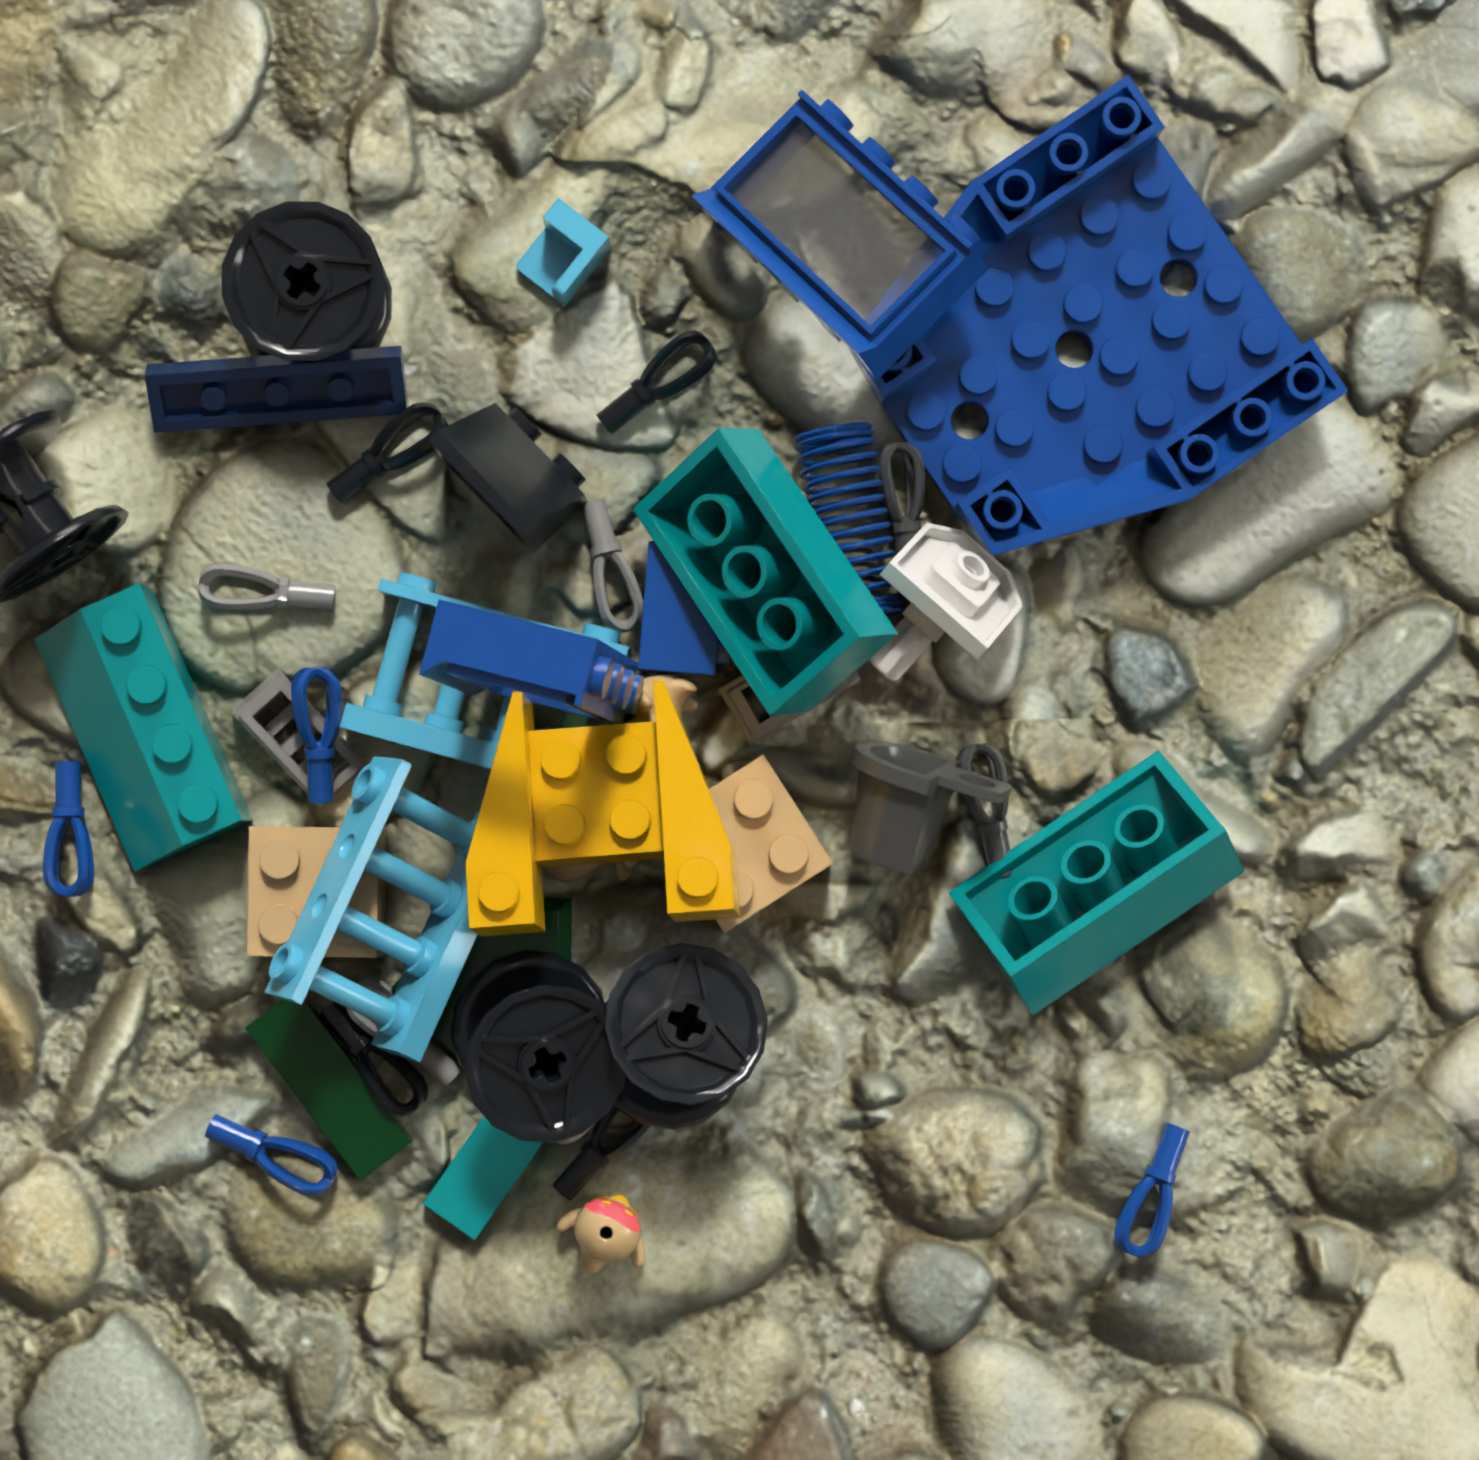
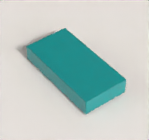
[422,1116,543,1240]

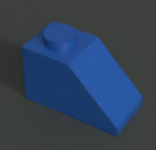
[638,541,730,679]

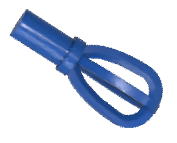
[291,666,342,804]
[43,761,94,897]
[205,1114,337,1196]
[1115,1123,1190,1258]

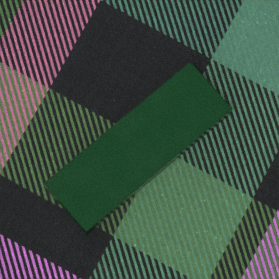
[245,997,413,1181]

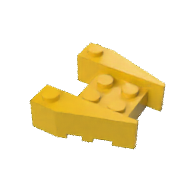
[466,680,740,936]

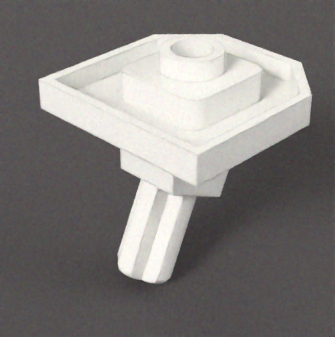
[870,522,1023,681]

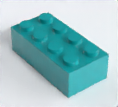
[633,428,898,716]

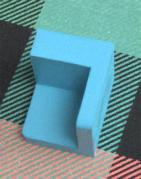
[517,198,611,308]

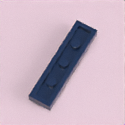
[144,346,409,433]

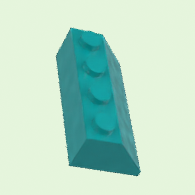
[34,583,253,872]
[948,750,1244,1015]

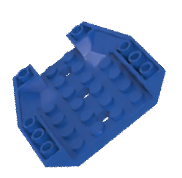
[848,74,1348,556]

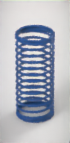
[792,422,906,616]

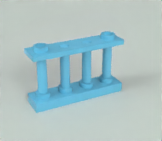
[339,572,631,769]
[264,756,479,1062]

